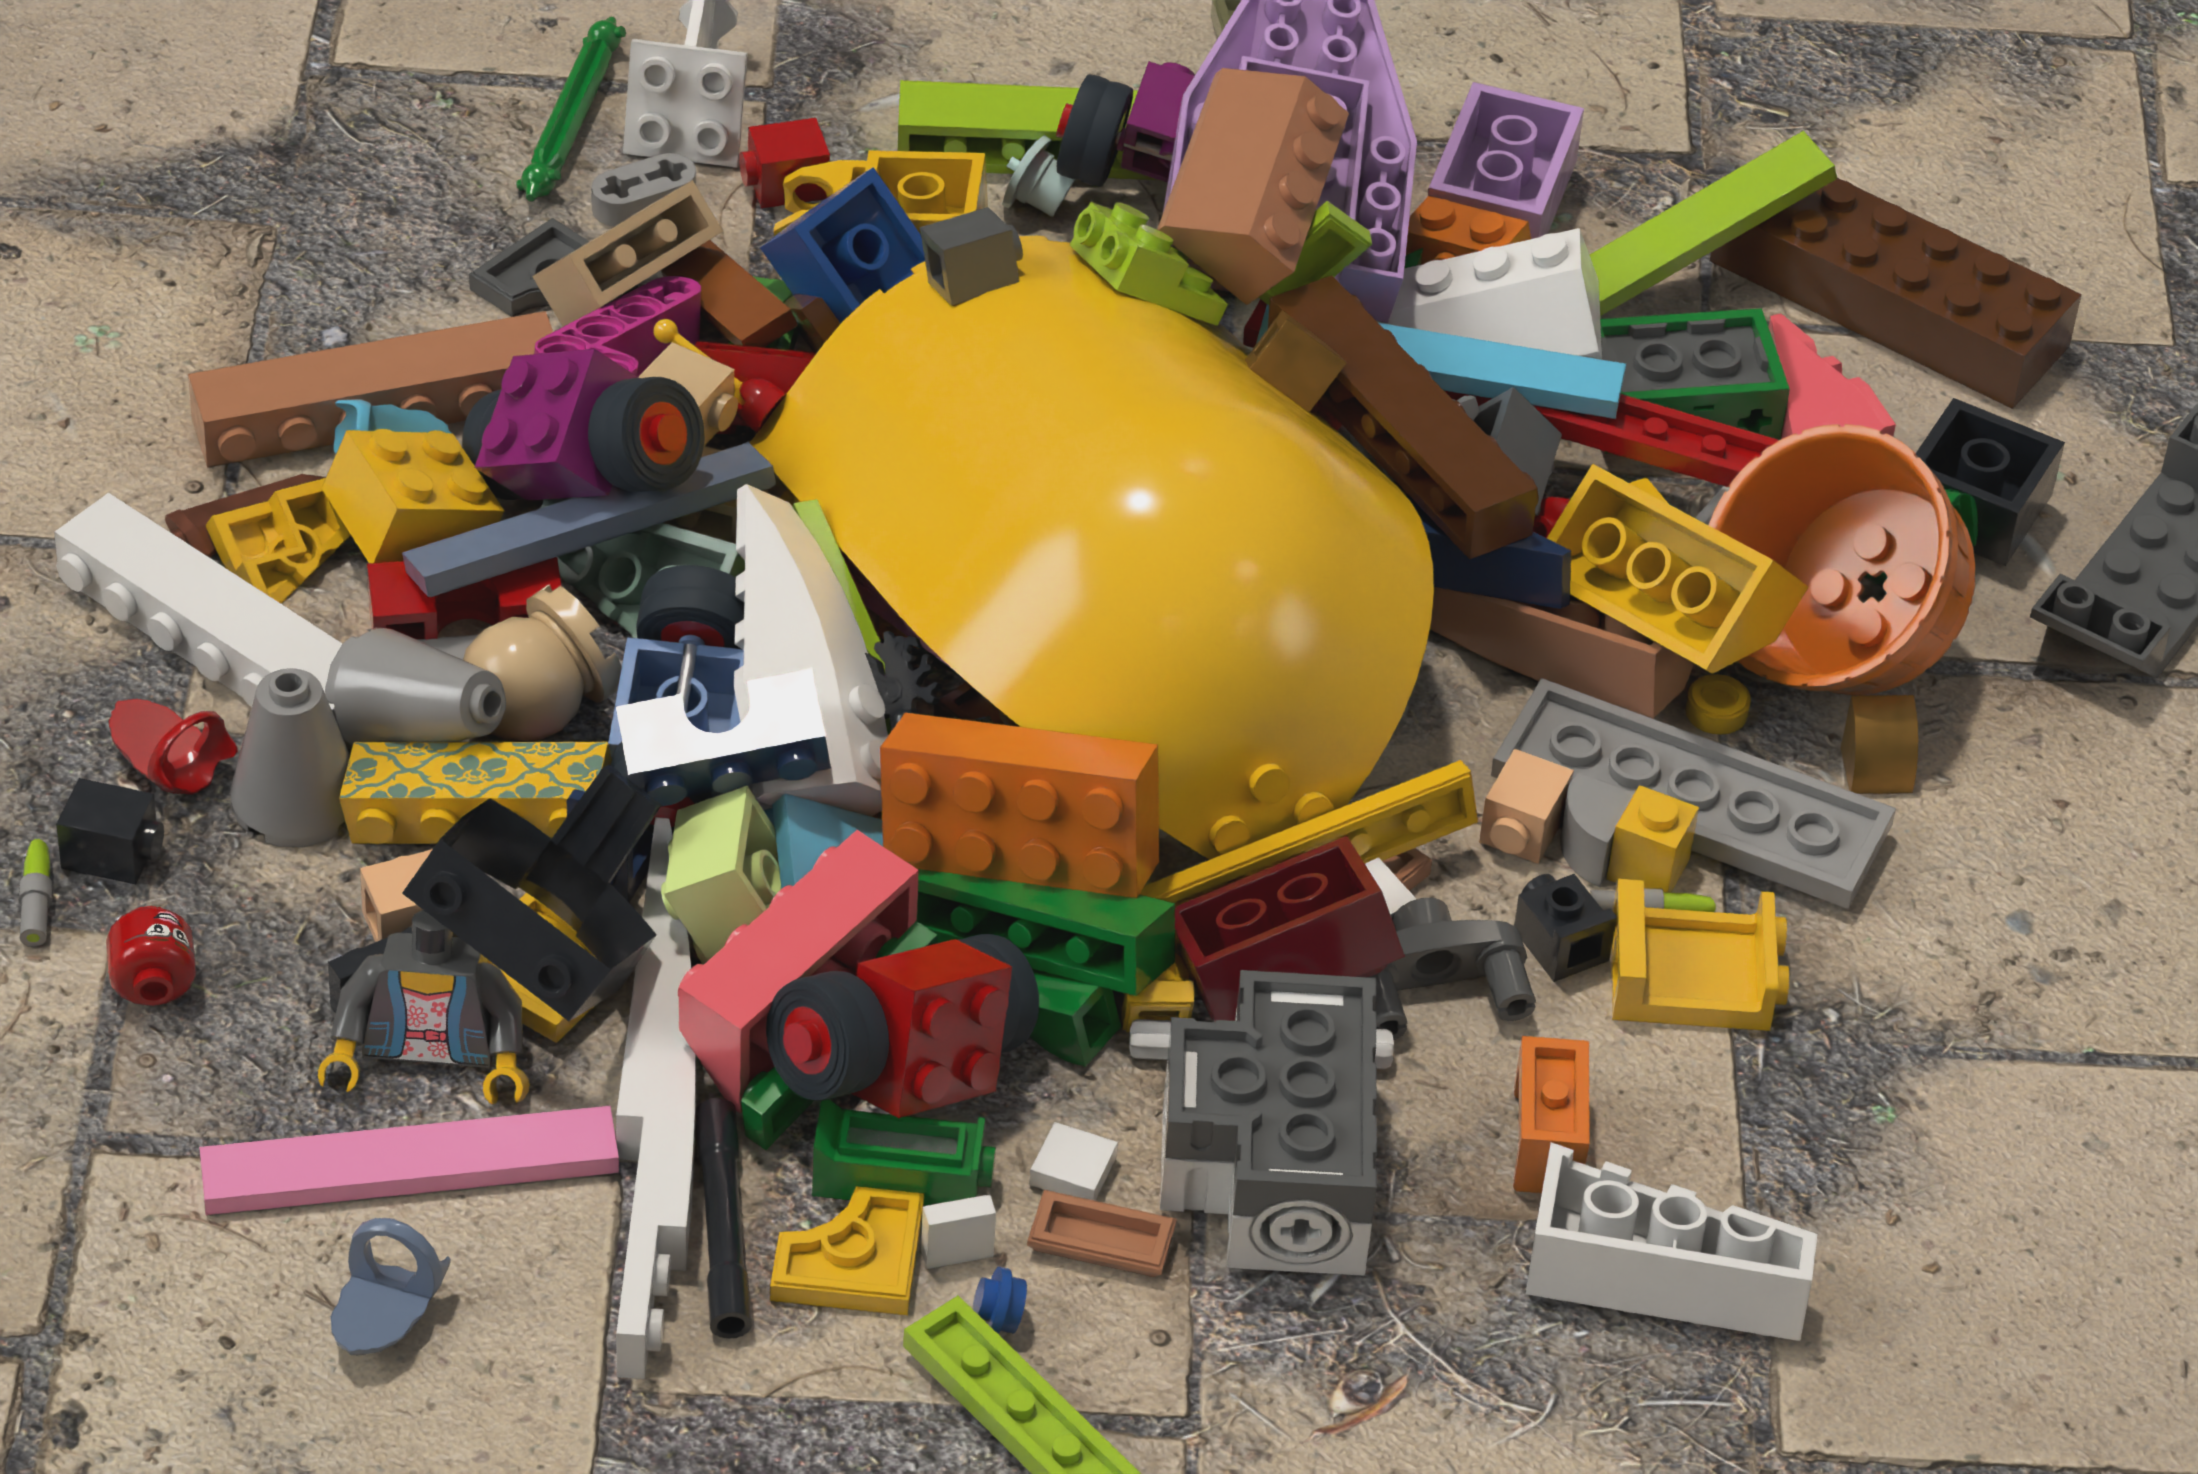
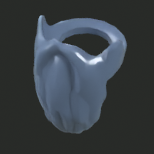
[330,1218,451,1356]

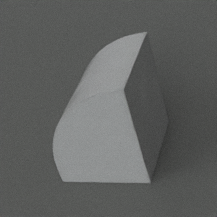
[1560,771,1635,887]

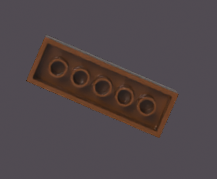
[1709,178,2082,409]

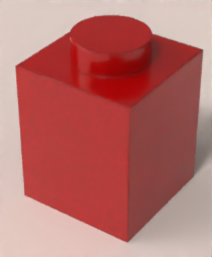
[739,118,830,208]

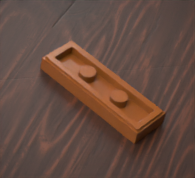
[661,240,798,348]

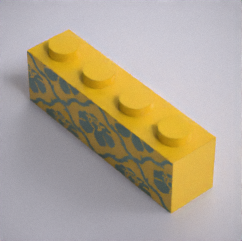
[339,742,612,844]

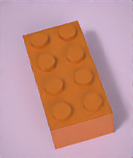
[880,713,1159,898]

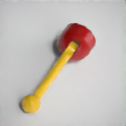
[653,319,786,433]

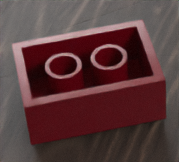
[1175,836,1405,1022]

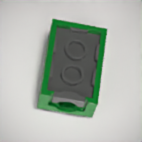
[1600,308,1790,454]

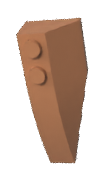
[1430,587,1694,719]

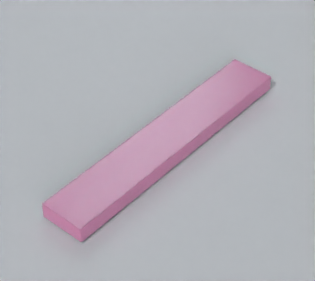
[199,1106,619,1215]

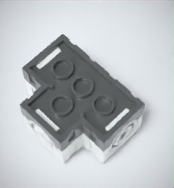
[1160,970,1377,1276]

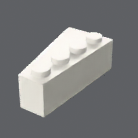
[1526,1142,1818,1341]

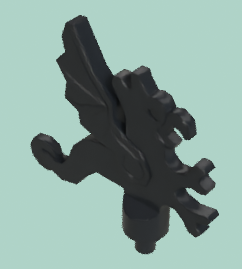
[865,631,942,731]

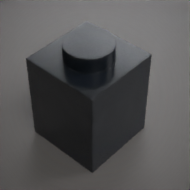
[56,778,164,885]

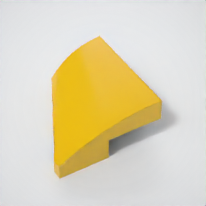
[205,478,351,604]

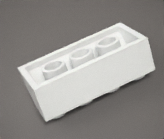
[1377,228,1602,360]

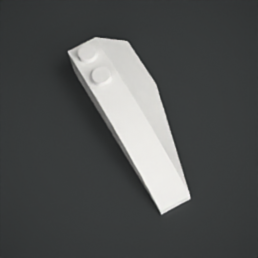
[734,484,888,817]

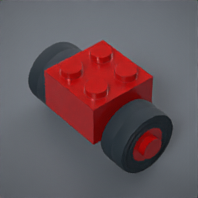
[766,934,1039,1118]

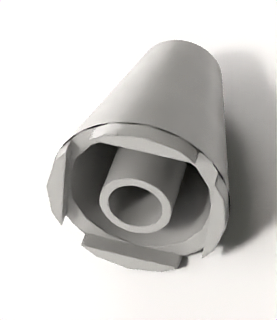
[325,627,506,751]
[230,668,350,847]

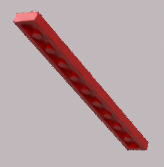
[1243,299,1779,488]

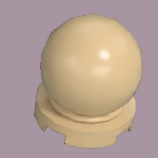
[463,585,622,742]

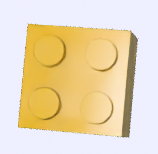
[321,429,504,564]

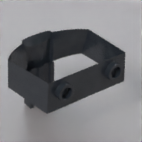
[402,765,662,1021]

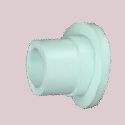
[1002,135,1076,217]

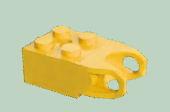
[773,150,988,236]

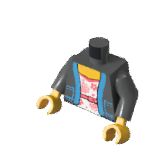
[318,910,530,1104]

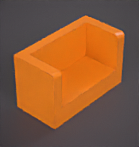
[1513,1036,1590,1193]

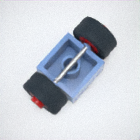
[608,565,744,834]

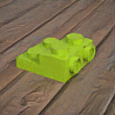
[1070,202,1228,326]

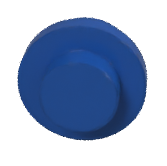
[973,1266,1027,1334]

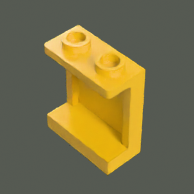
[1611,879,1789,1031]

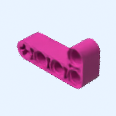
[534,276,701,377]

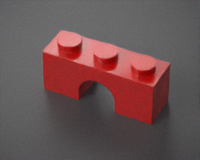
[367,557,562,640]

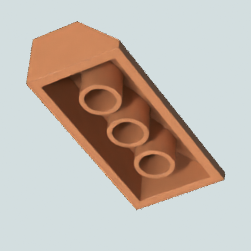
[1157,68,1349,305]

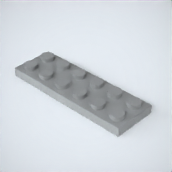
[1491,678,1896,909]

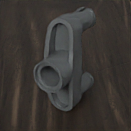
[1366,898,1536,1040]

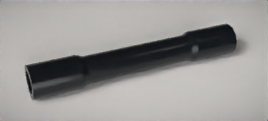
[695,1098,752,1339]

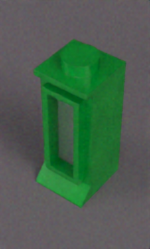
[812,1099,996,1207]

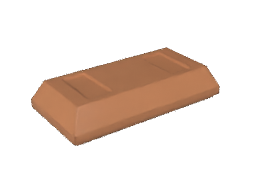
[1027,1190,1177,1277]

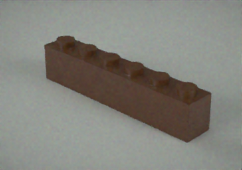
[1268,275,1539,559]

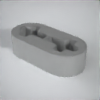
[591,153,696,226]

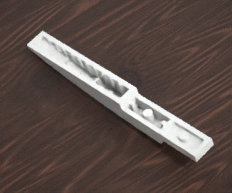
[616,817,695,1379]

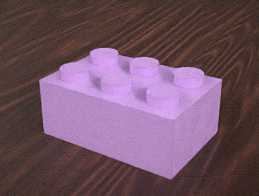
[1428,82,1584,239]

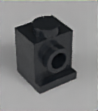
[1514,874,1617,982]

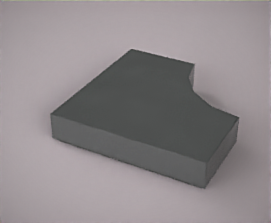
[469,218,638,317]

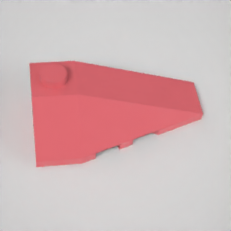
[1768,314,1896,440]

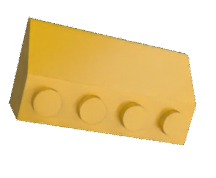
[1547,464,1809,674]

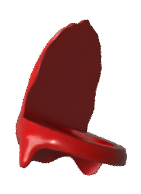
[109,699,238,795]

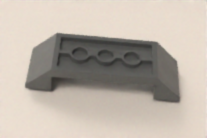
[2030,404,2198,678]

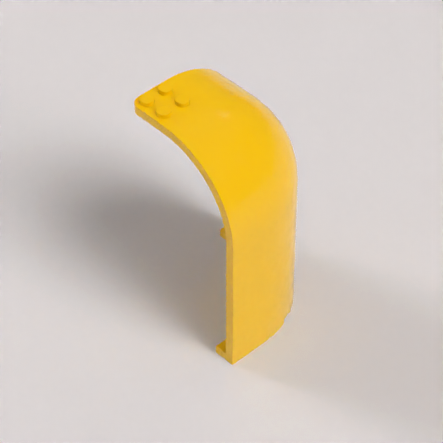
[750,235,1434,860]

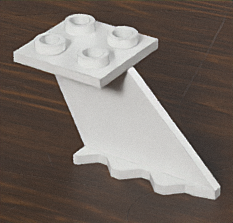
[623,0,748,168]

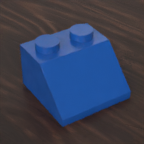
[760,167,925,323]

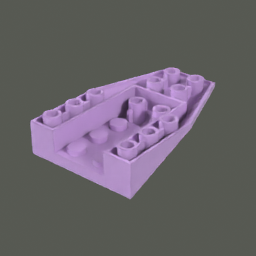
[1163,0,1417,323]

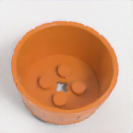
[1709,424,1975,696]

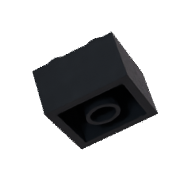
[1916,398,2065,566]

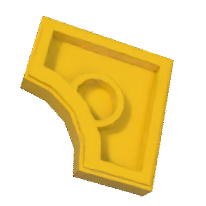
[770,1186,924,1316]

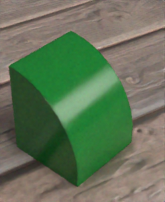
[1030,969,1121,1067]

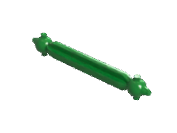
[516,16,626,202]

